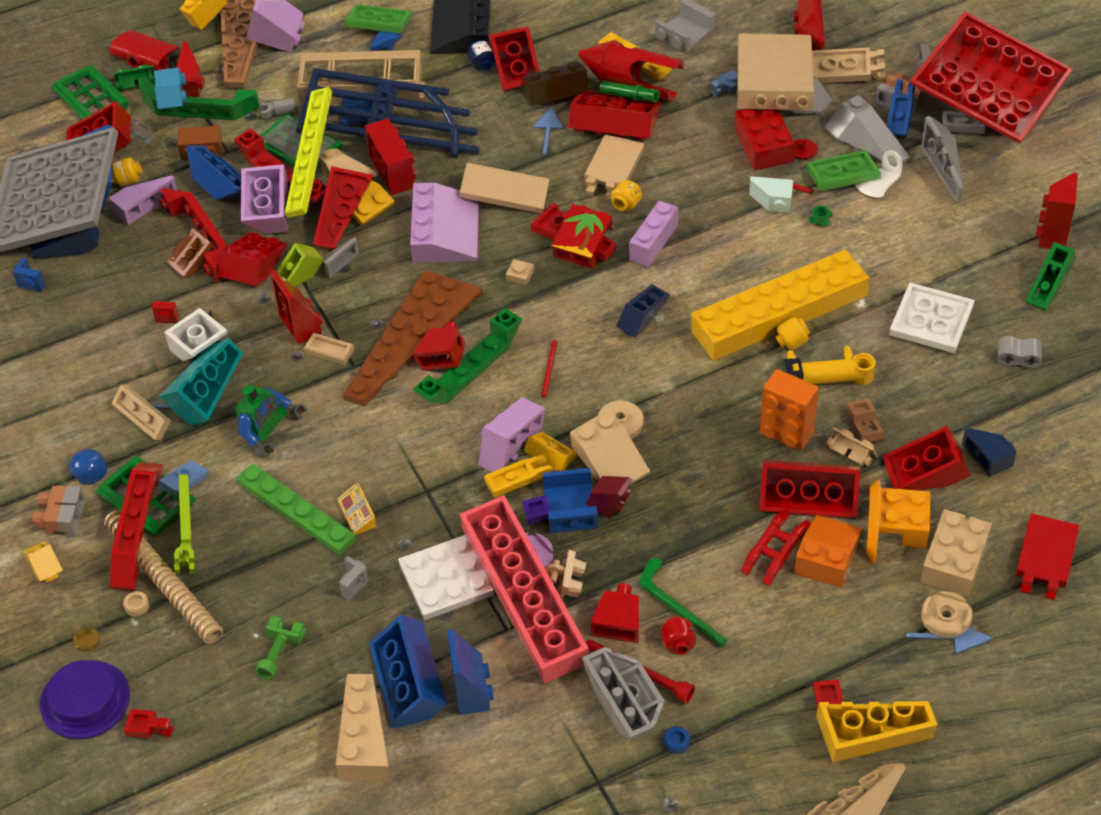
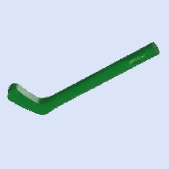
[639,558,727,648]

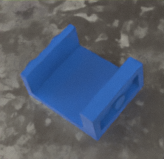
[543,468,598,534]

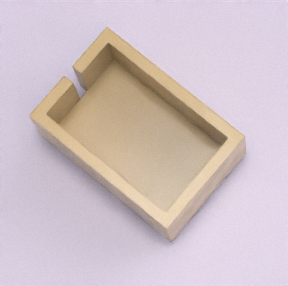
[920,509,992,597]

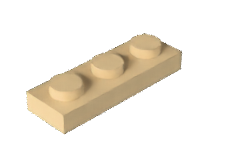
[111,384,171,440]

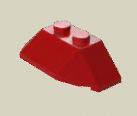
[793,0,825,51]

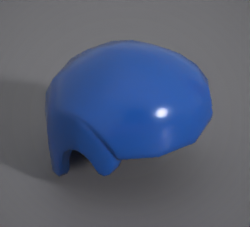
[69,449,108,485]

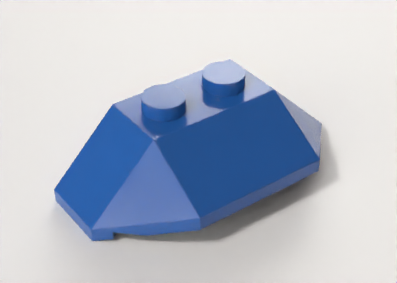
[187,145,241,201]

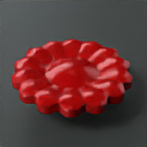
[794,139,818,159]

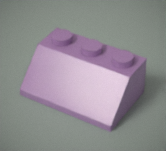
[241,165,288,234]

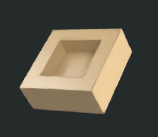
[506,259,534,285]

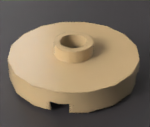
[598,401,644,439]
[921,591,972,638]

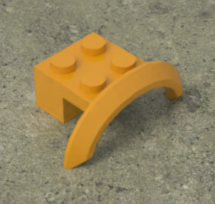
[866,479,930,564]

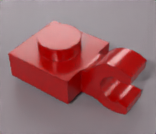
[124,709,174,739]

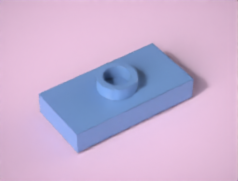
[158,460,209,497]

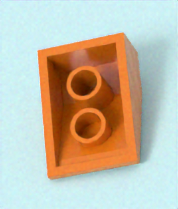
[794,515,863,588]

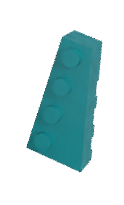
[159,338,243,426]

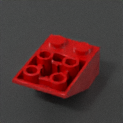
[218,232,287,286]

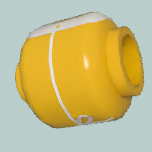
[112,157,142,187]

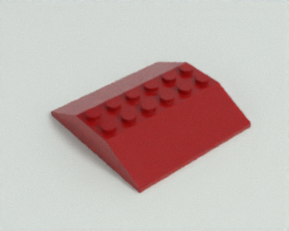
[909,11,1073,143]

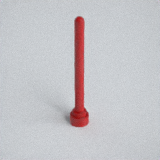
[585,639,695,704]

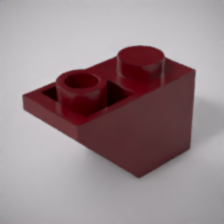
[586,476,633,519]

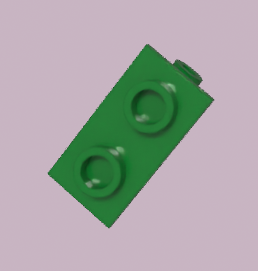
[114,65,155,91]

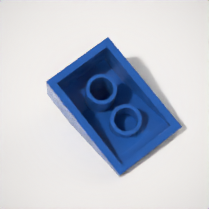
[447,629,494,715]

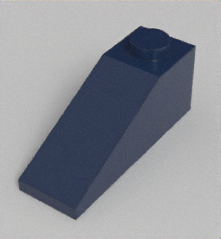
[30,227,99,258]
[616,284,670,337]

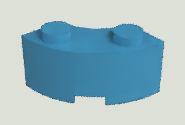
[154,68,187,109]

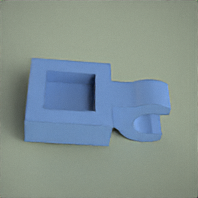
[710,70,738,97]

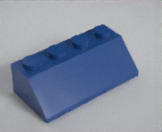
[369,615,447,728]

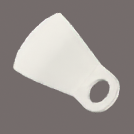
[855,150,902,198]

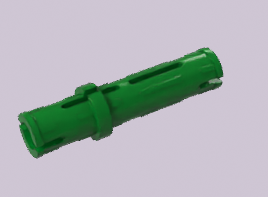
[599,81,660,103]

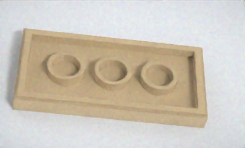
[459,163,549,214]

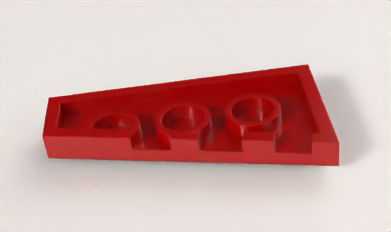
[313,166,373,251]
[531,203,616,262]

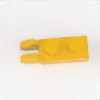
[484,454,554,498]

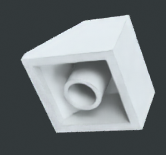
[164,308,228,362]

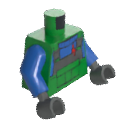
[235,385,307,458]

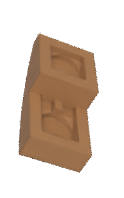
[847,399,884,442]

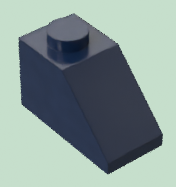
[962,428,1017,477]

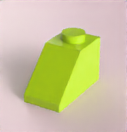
[276,243,324,287]

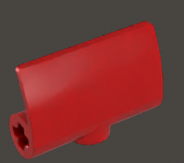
[109,30,179,71]

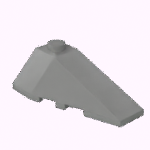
[824,95,910,167]
[921,116,963,204]

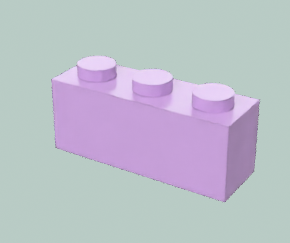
[629,200,678,267]

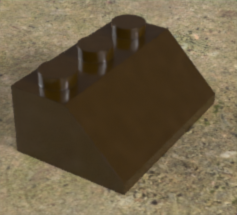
[519,61,589,106]

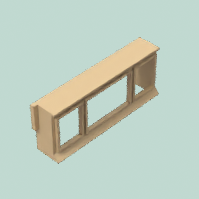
[297,50,425,104]

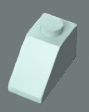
[749,176,793,213]

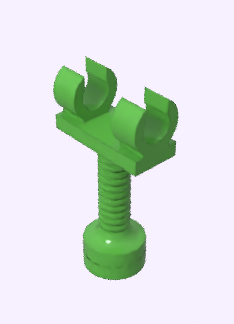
[255,615,306,680]

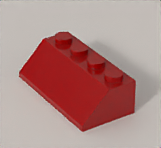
[760,459,860,518]

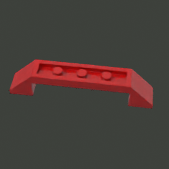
[234,128,327,205]
[159,188,227,283]
[110,462,164,591]

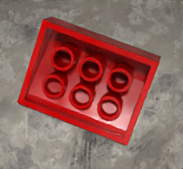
[568,91,662,140]

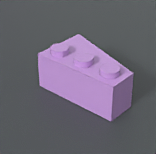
[478,397,545,472]

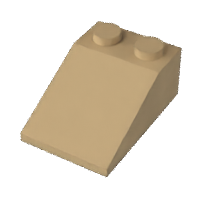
[570,409,650,485]

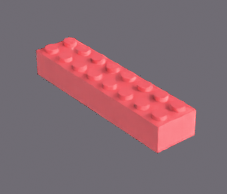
[460,495,589,684]

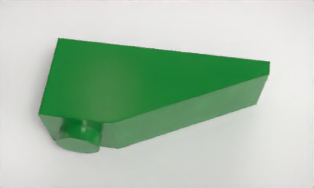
[1025,242,1076,311]

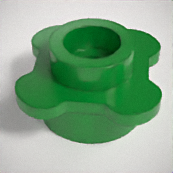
[809,206,833,226]

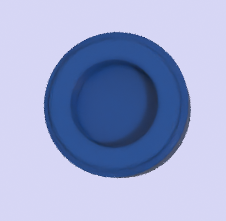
[664,726,690,754]

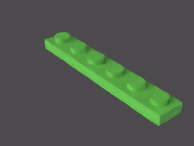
[236,464,356,556]

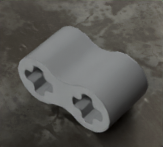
[998,336,1042,369]

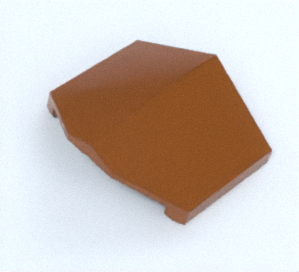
[167,228,212,278]

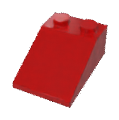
[489,26,540,91]
[66,101,131,152]
[270,269,323,344]
[882,425,971,491]

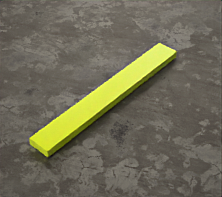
[284,87,332,218]

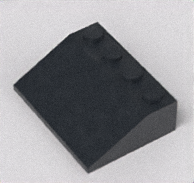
[430,0,492,54]

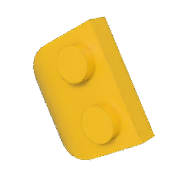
[353,181,395,227]

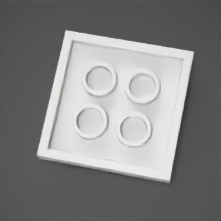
[889,282,975,353]
[398,535,494,621]

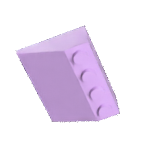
[410,183,479,263]

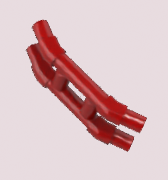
[740,510,811,587]

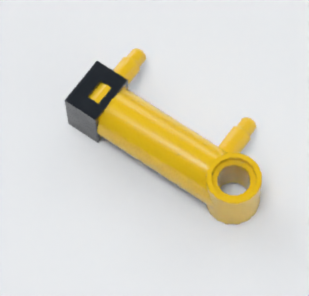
[783,346,876,385]

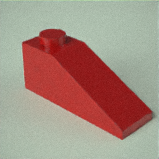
[176,41,205,97]

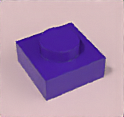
[523,495,550,525]

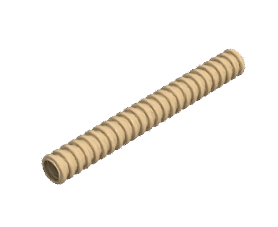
[104,510,223,644]

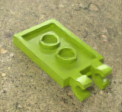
[174,474,195,574]

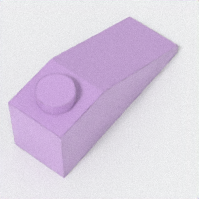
[109,175,177,225]

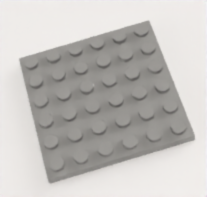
[0,127,118,253]

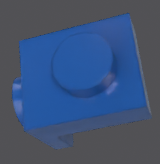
[13,258,45,292]

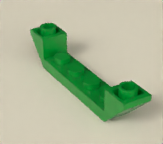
[138,83,260,121]
[413,308,522,403]

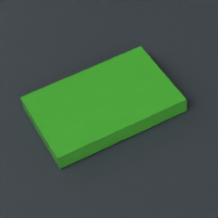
[344,4,412,33]
[806,150,881,191]

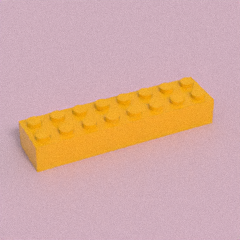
[691,249,870,361]

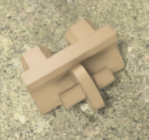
[545,550,586,599]

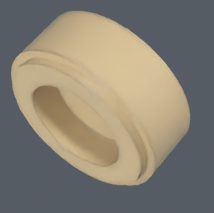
[123,591,150,617]

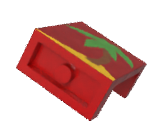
[551,204,614,269]

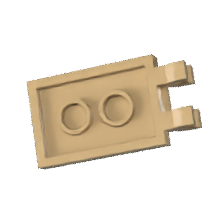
[812,47,885,83]
[584,135,644,199]

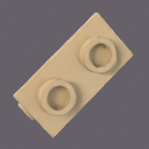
[827,427,877,466]

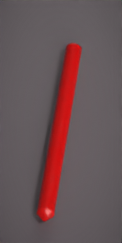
[541,340,557,398]

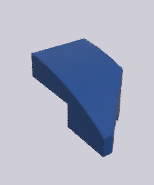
[370,31,403,51]

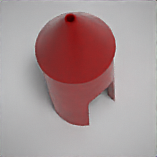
[578,40,684,102]

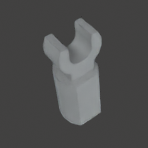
[259,98,296,119]

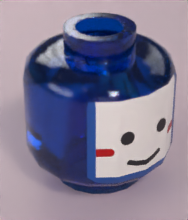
[467,41,495,71]

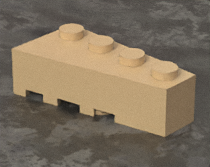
[336,674,392,782]

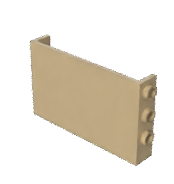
[737,33,814,110]

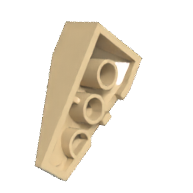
[806,763,905,815]

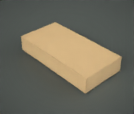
[303,333,354,365]

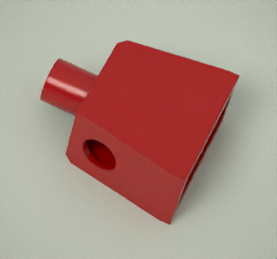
[413,322,465,370]
[591,583,639,643]

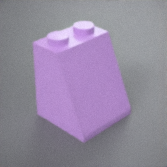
[246,0,305,53]

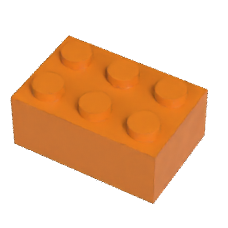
[760,369,819,451]

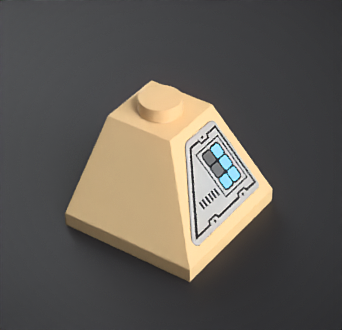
[319,149,377,181]

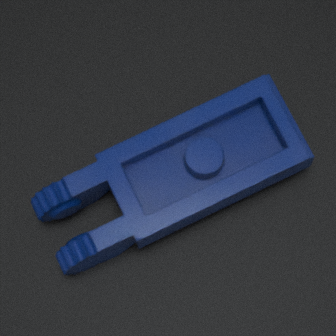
[887,79,916,138]

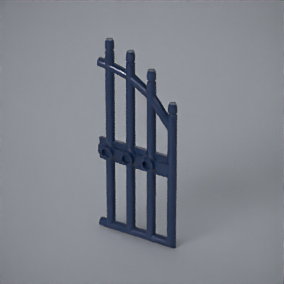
[296,68,480,158]

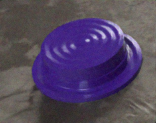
[40,660,130,740]

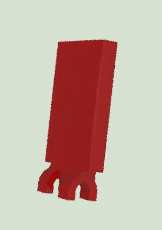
[1016,513,1079,601]

